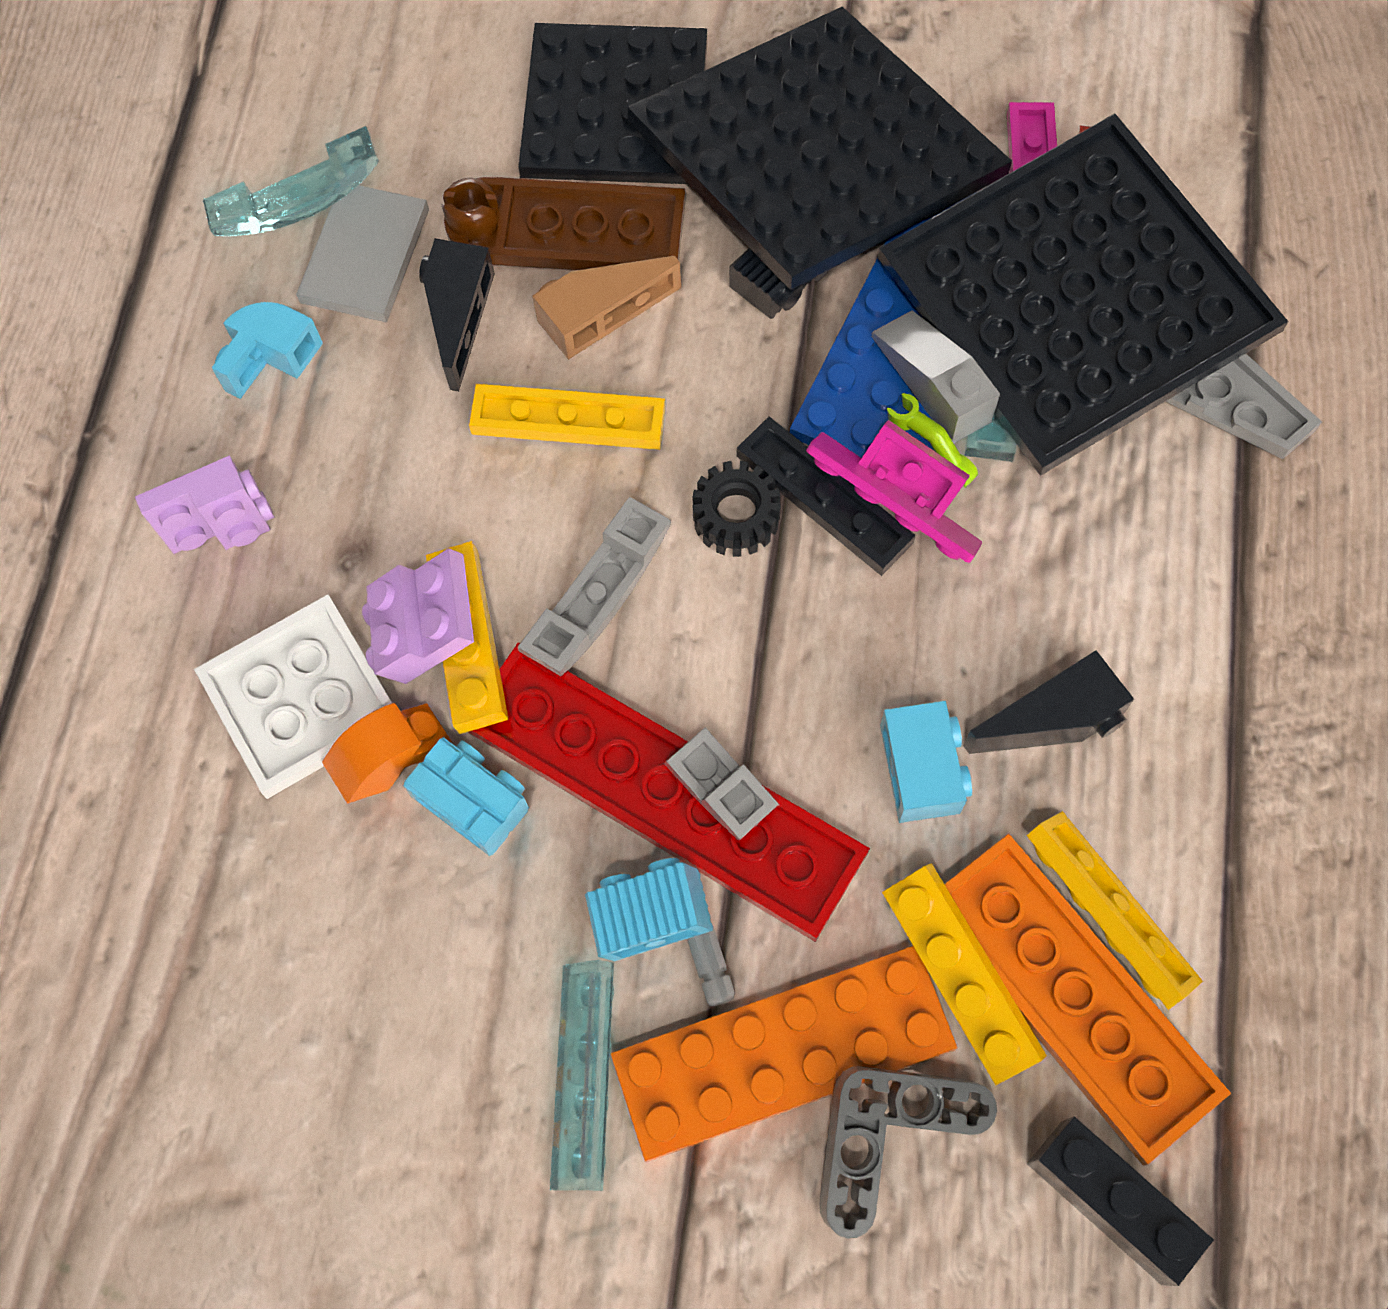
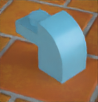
[212,302,323,399]

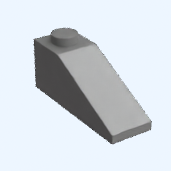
[872,310,1000,443]

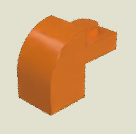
[322,703,453,804]

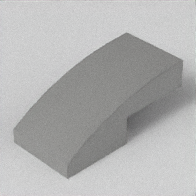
[664,727,779,840]

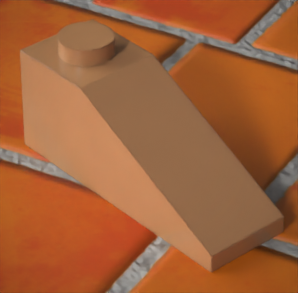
[532,256,681,360]

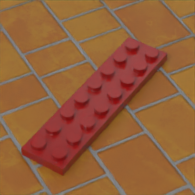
[468,642,870,942]

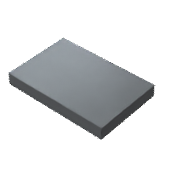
[296,182,429,322]

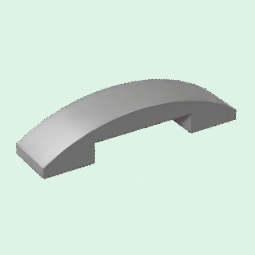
[518,497,671,676]

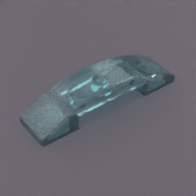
[203,126,379,236]

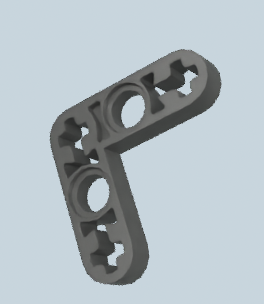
[819,1066,997,1239]

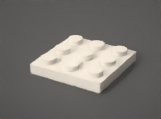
[194,595,392,799]

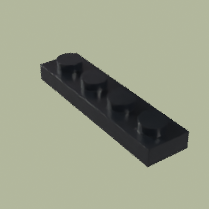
[736,416,916,576]

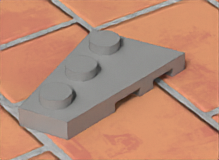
[1166,354,1322,459]

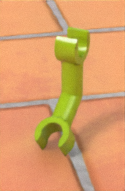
[887,393,978,488]

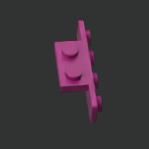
[806,420,982,563]

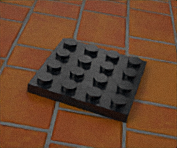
[518,23,707,184]

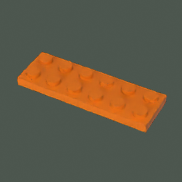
[945,834,1231,1166]
[610,946,958,1163]

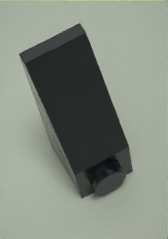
[419,238,495,392]
[963,650,1134,754]

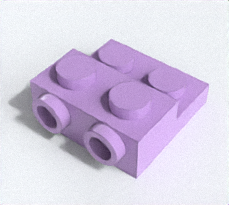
[135,455,275,554]
[362,548,474,684]

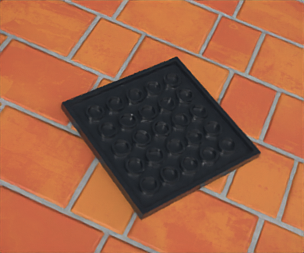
[628,6,1012,290]
[878,113,1289,476]

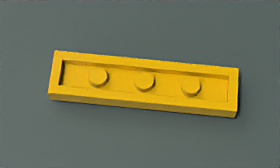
[469,384,665,450]
[425,541,508,734]
[1026,811,1203,1010]
[882,863,1047,1086]

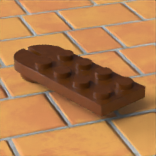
[441,177,686,270]

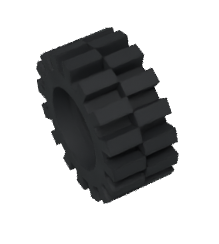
[692,461,781,557]

